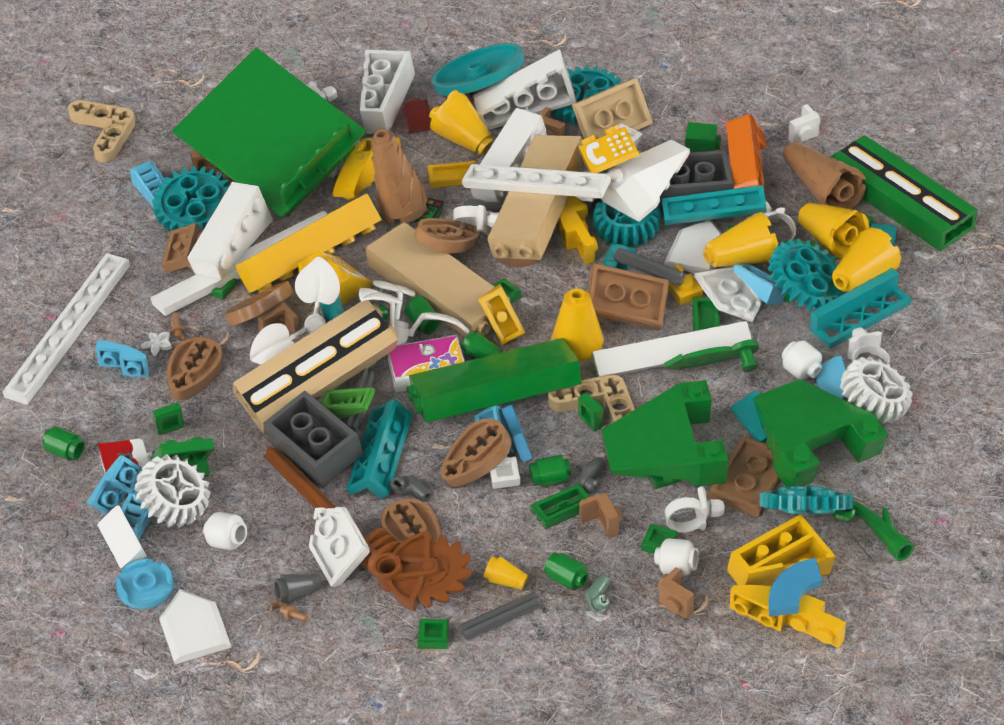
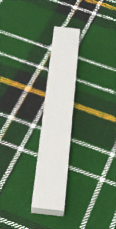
[150,211,327,316]
[3,253,130,405]

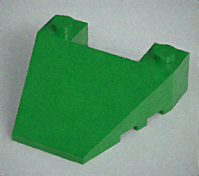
[753,379,889,487]
[602,380,729,486]

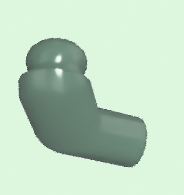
[585,574,611,612]

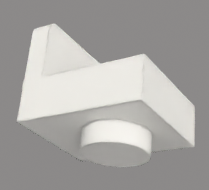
[788,104,820,143]

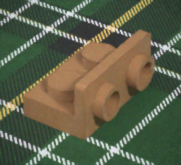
[161,223,203,275]

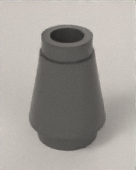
[274,574,319,603]

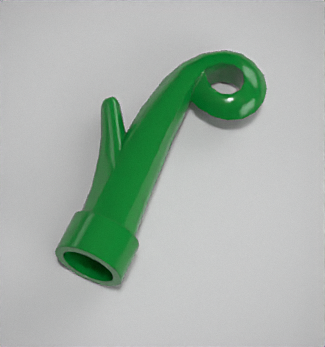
[832,501,914,561]

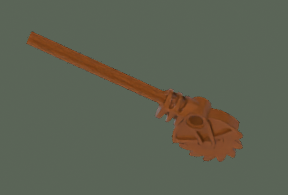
[263,446,472,611]

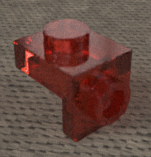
[402,98,432,133]

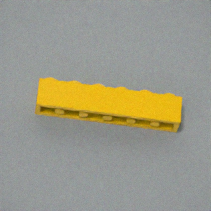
[234,193,382,293]

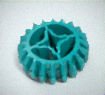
[593,198,661,248]

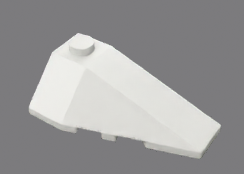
[602,139,690,222]

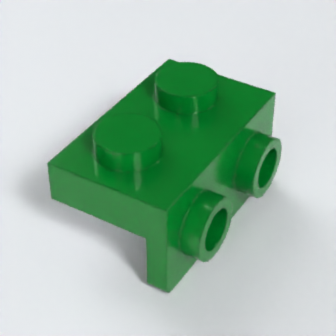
[151,437,215,479]

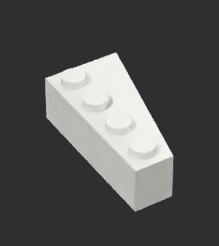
[473,49,576,130]
[360,50,415,134]
[470,108,547,203]
[187,182,273,279]

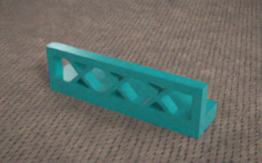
[662,185,767,225]
[809,268,911,349]
[346,399,413,499]

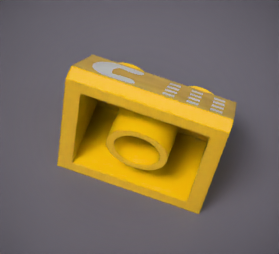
[578,125,639,173]
[298,251,373,305]

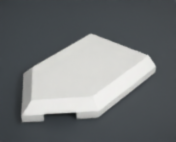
[664,220,722,273]
[694,266,763,322]
[309,507,370,587]
[159,589,231,664]

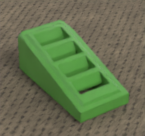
[321,387,375,420]

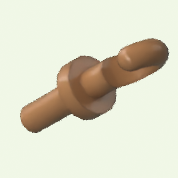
[171,313,187,347]
[269,601,309,622]

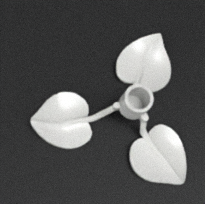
[250,257,376,369]
[359,281,469,345]

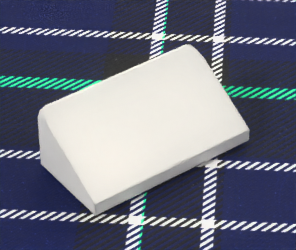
[97,505,147,570]

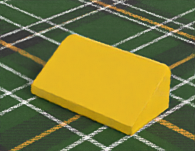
[478,284,526,345]

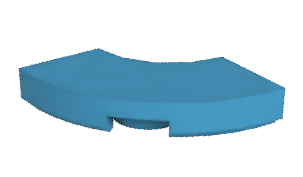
[502,403,532,462]
[768,558,822,616]

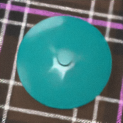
[431,43,525,96]

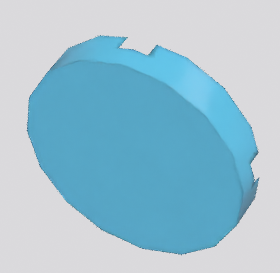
[115,558,174,609]

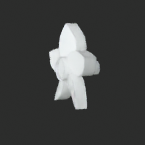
[140,332,172,356]

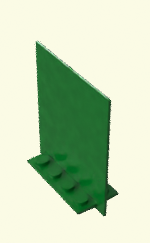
[172,48,366,218]

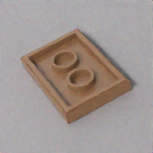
[587,263,669,330]
[707,436,781,517]

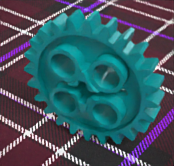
[551,65,620,126]
[152,166,230,231]
[768,238,847,311]
[760,486,853,514]

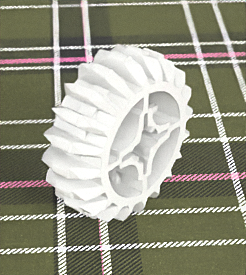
[840,357,913,424]
[134,455,211,528]

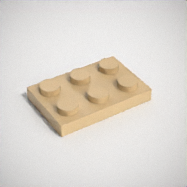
[572,77,653,138]

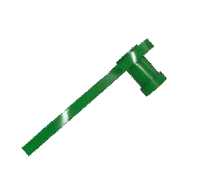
[664,339,759,372]

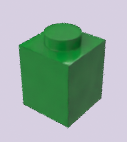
[685,122,721,153]

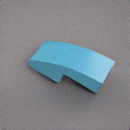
[95,340,150,378]
[86,455,142,515]

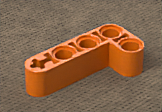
[726,113,767,192]

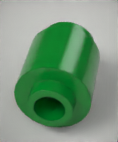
[404,296,440,334]
[42,426,85,460]
[529,454,571,487]
[544,552,589,591]

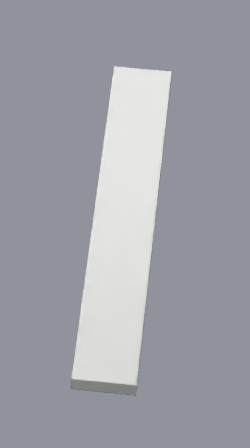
[462,164,611,198]
[592,321,752,377]

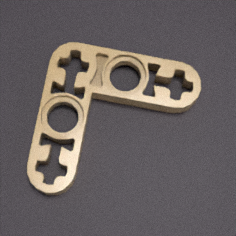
[68,100,136,163]
[548,375,635,424]

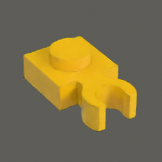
[668,264,703,305]

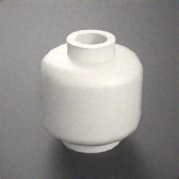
[782,340,822,380]
[203,512,247,551]
[654,538,699,577]

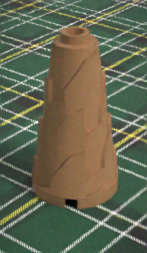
[371,129,429,224]
[783,141,866,209]

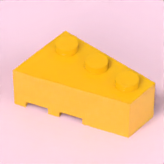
[727,514,835,586]

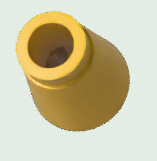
[484,556,529,591]

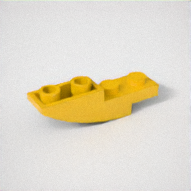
[333,137,402,200]
[558,196,598,265]
[730,585,846,648]

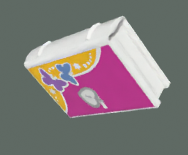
[387,335,464,393]

